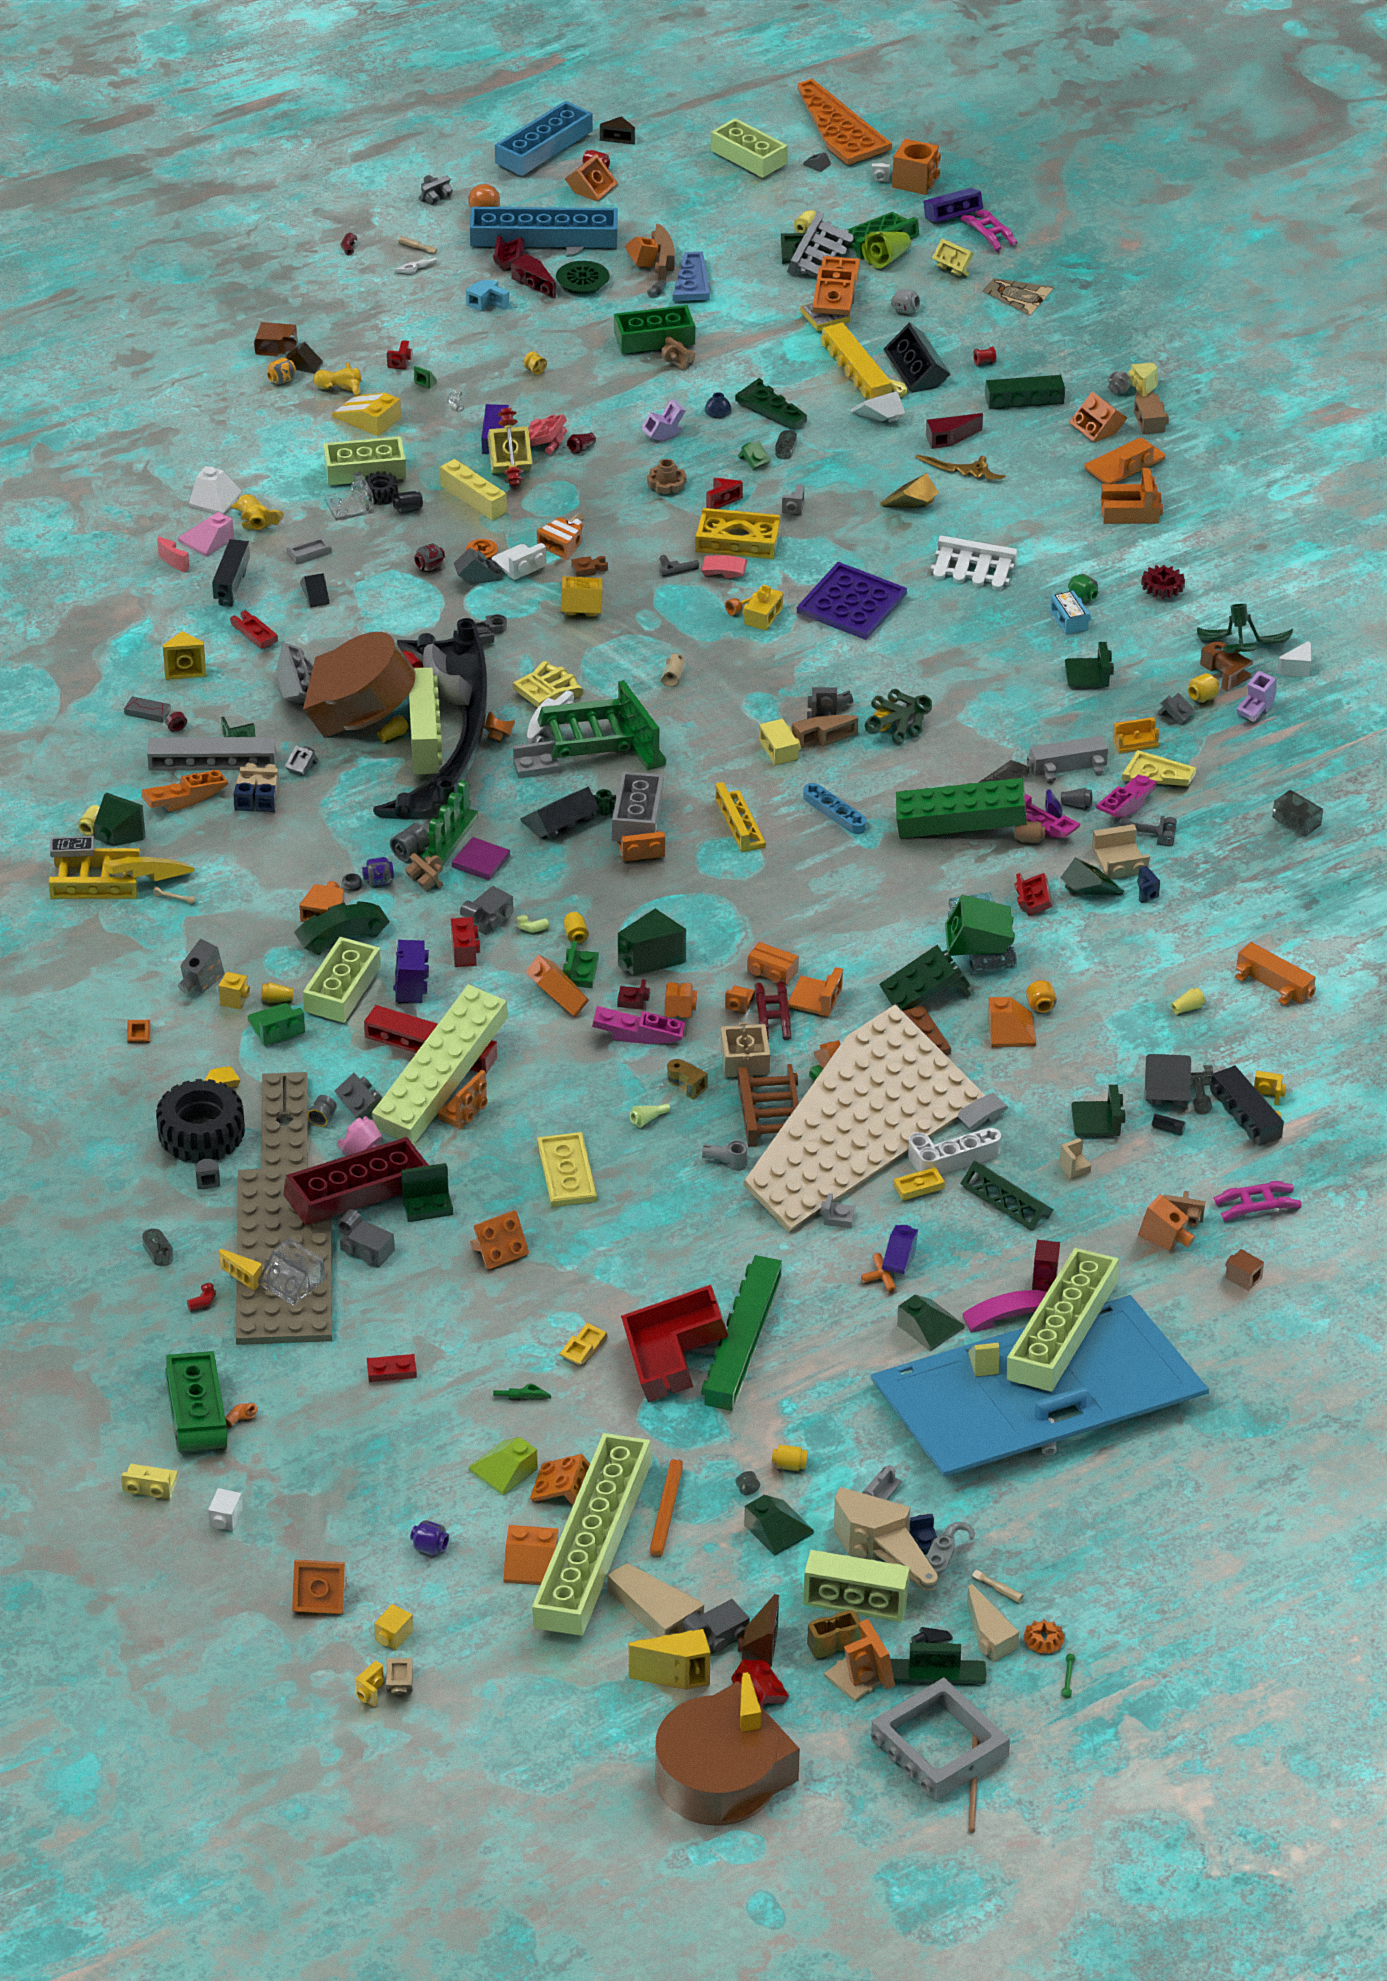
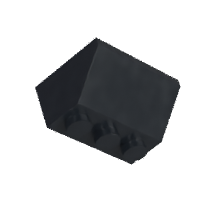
[520,786,599,838]

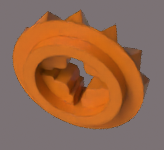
[466,539,498,560]
[1024,1619,1065,1654]

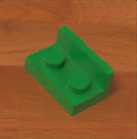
[563,941,599,988]

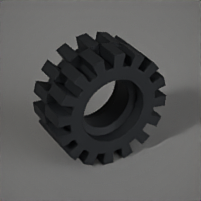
[363,471,399,505]

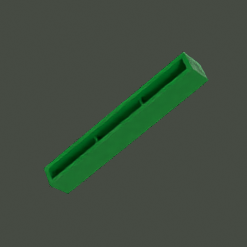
[701,1255,782,1411]

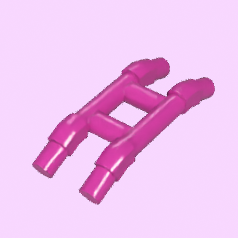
[961,210,1017,252]
[1213,1181,1301,1222]

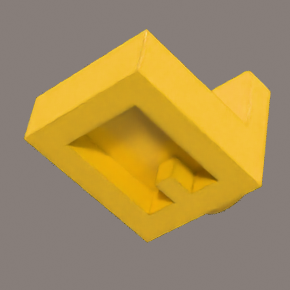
[1254,1070,1286,1105]
[355,1661,384,1707]

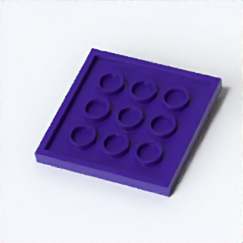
[797,562,907,640]

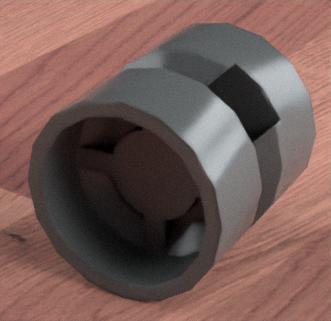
[390,823,430,862]

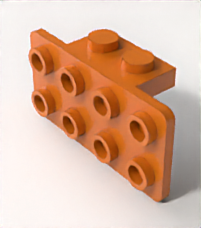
[1084,438,1165,484]

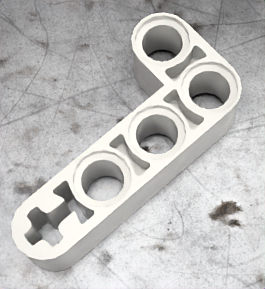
[908,1128,1001,1175]

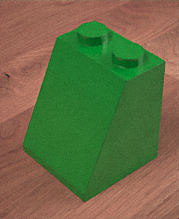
[945,894,1015,956]

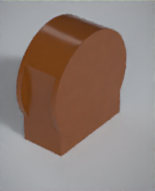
[303,632,416,738]
[655,1682,800,1826]

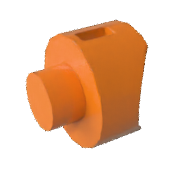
[484,712,515,742]

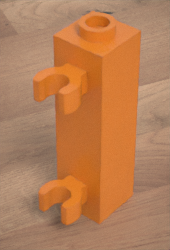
[1235,942,1316,1005]

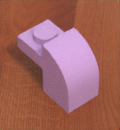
[641,399,686,441]
[1236,671,1277,722]

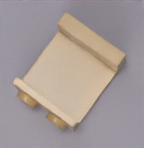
[1092,824,1150,879]

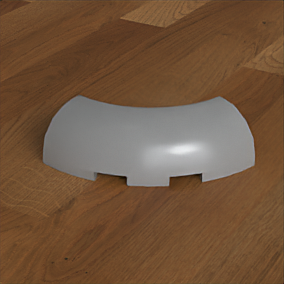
[423,644,472,705]

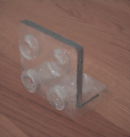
[324,472,374,521]

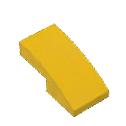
[560,1323,608,1366]

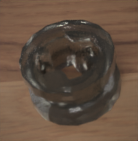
[736,1471,760,1495]

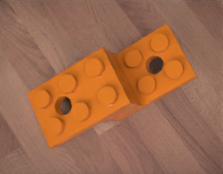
[813,256,860,315]

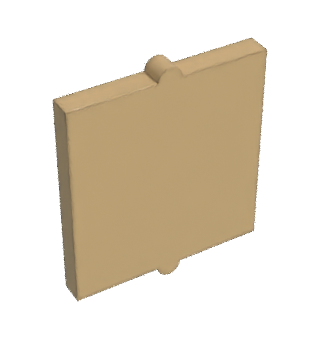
[824,1657,881,1702]

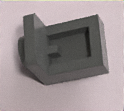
[1158,693,1195,724]

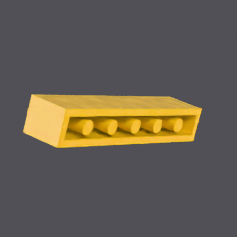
[820,323,892,400]

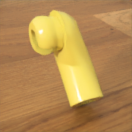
[889,379,907,397]

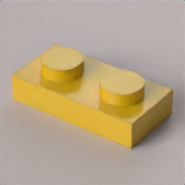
[893,1167,945,1201]

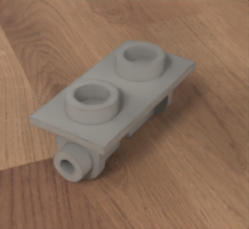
[862,1465,902,1500]

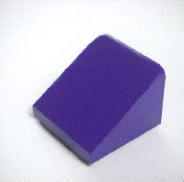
[1045,789,1063,819]

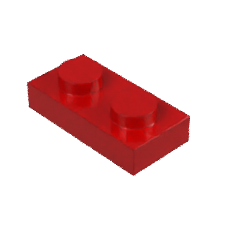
[367,1354,417,1382]

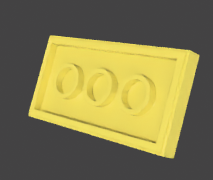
[537,1132,597,1207]

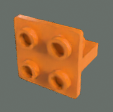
[470,1210,529,1269]

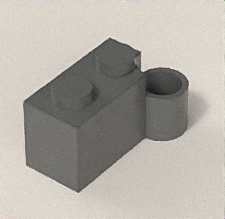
[460,886,514,935]
[337,1209,395,1267]
[682,1599,750,1654]

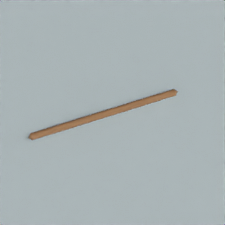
[968,1734,979,1833]

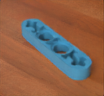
[803,783,867,834]

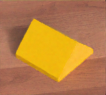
[162,631,207,680]

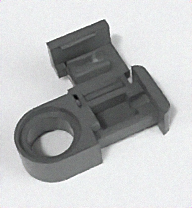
[475,614,507,645]

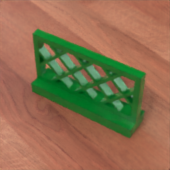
[836,212,919,259]
[617,680,666,771]

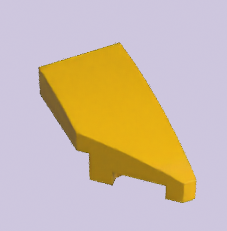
[204,1066,240,1088]

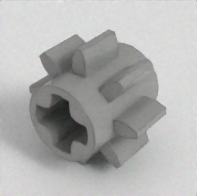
[1107,370,1131,394]

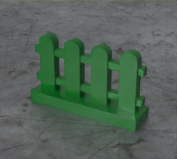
[421,780,478,867]

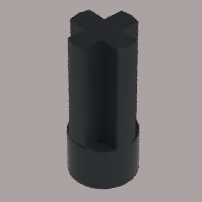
[1151,1114,1186,1135]

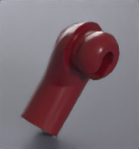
[340,233,357,256]

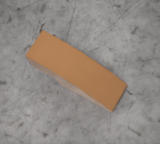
[792,715,858,748]

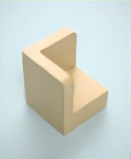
[1059,1138,1091,1179]

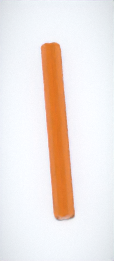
[650,1459,683,1557]

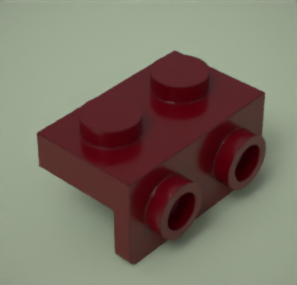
[493,235,525,271]

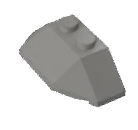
[276,642,313,704]

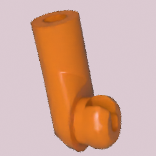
[225,1403,258,1428]

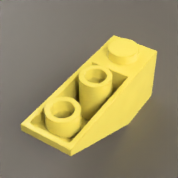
[1128,363,1157,397]

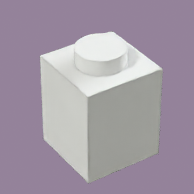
[208,1488,243,1531]

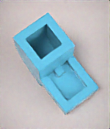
[466,280,510,311]

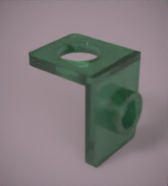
[221,717,256,737]

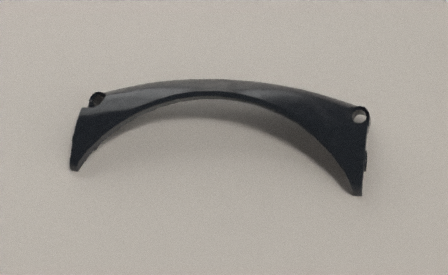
[373,618,487,819]

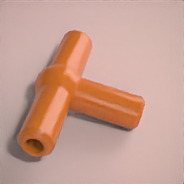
[861,1253,896,1292]

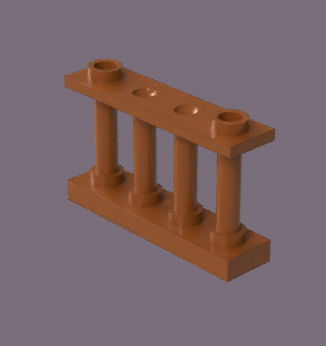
[738,1064,799,1147]

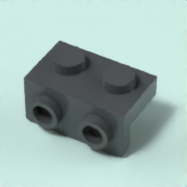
[334,1073,383,1119]

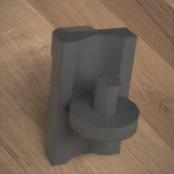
[419,175,453,205]

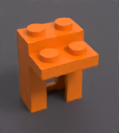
[1100,468,1163,524]

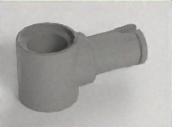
[702,1140,748,1171]

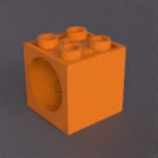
[892,139,941,195]

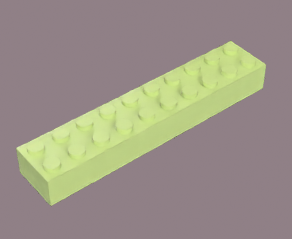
[532,1433,652,1636]

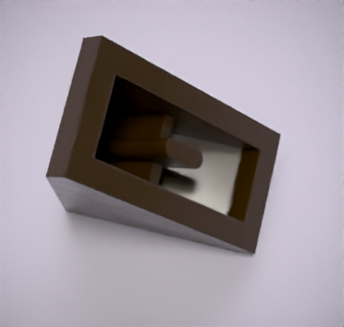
[600,116,635,145]
[285,341,323,374]

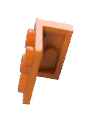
[617,828,665,861]

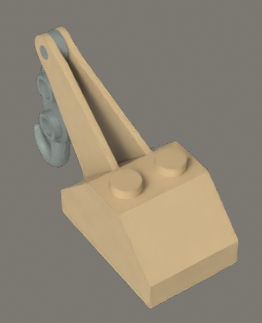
[833,1487,975,1591]

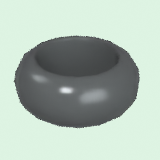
[342,873,362,889]

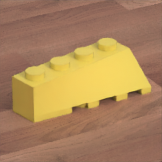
[440,459,507,520]

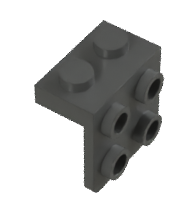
[1144,1054,1192,1105]

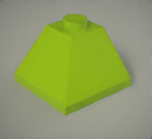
[468,1437,538,1495]

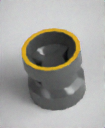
[307,1095,337,1127]

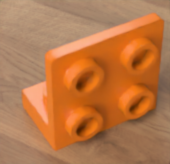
[788,967,843,1017]
[438,1070,488,1129]
[530,1454,590,1505]

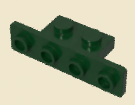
[890,1642,986,1684]

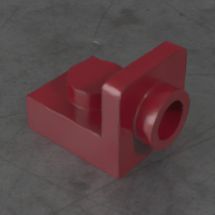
[617,979,650,1010]

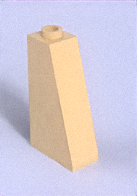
[608,1563,704,1637]

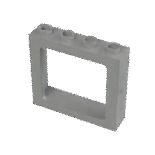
[871,1678,1010,1801]

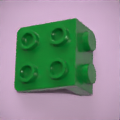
[248,1003,305,1046]

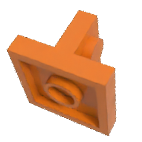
[292,1559,347,1614]
[844,1619,895,1690]

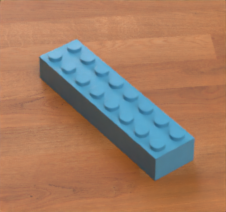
[470,207,618,248]

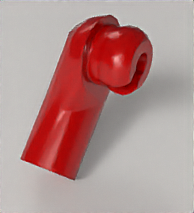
[187,1283,216,1311]

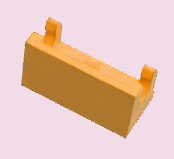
[1113,717,1159,754]

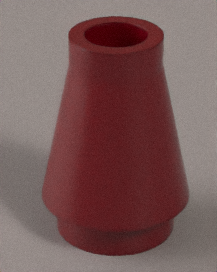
[567,432,596,453]

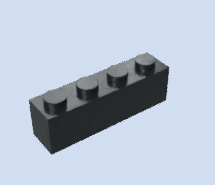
[1210,1065,1284,1146]

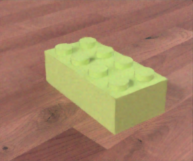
[711,118,788,178]
[323,436,406,485]
[303,937,381,1023]
[803,1550,910,1622]

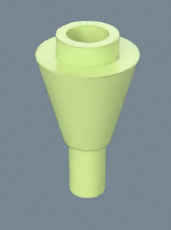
[630,1103,670,1128]

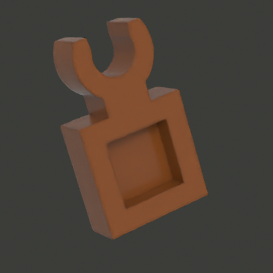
[571,556,608,577]

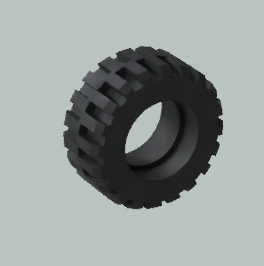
[156,1079,245,1163]

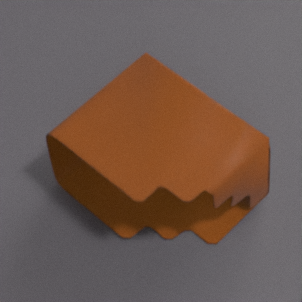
[254,322,298,356]

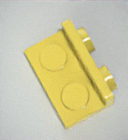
[932,239,974,277]
[121,1463,178,1499]

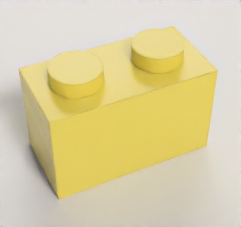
[759,719,801,765]

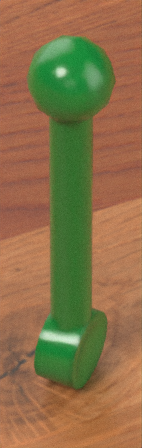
[1061,1653,1076,1698]

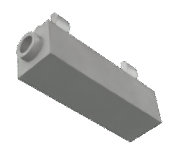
[1027,736,1108,781]

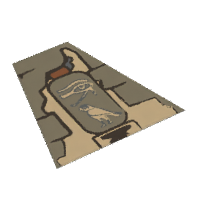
[983,278,1054,316]

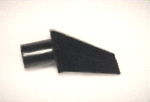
[911,1627,953,1643]

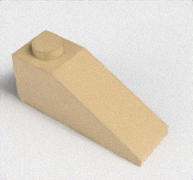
[967,1584,1019,1662]

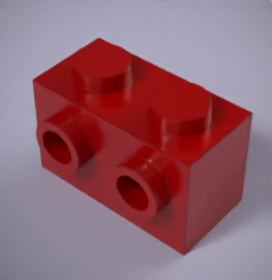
[451,917,480,967]

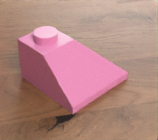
[178,512,234,557]

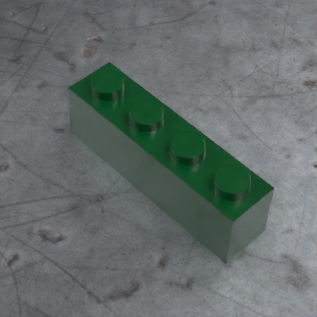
[985,375,1065,409]

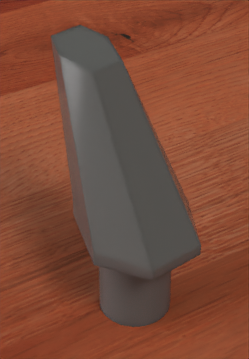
[647,279,666,297]

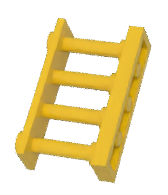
[48,848,140,899]

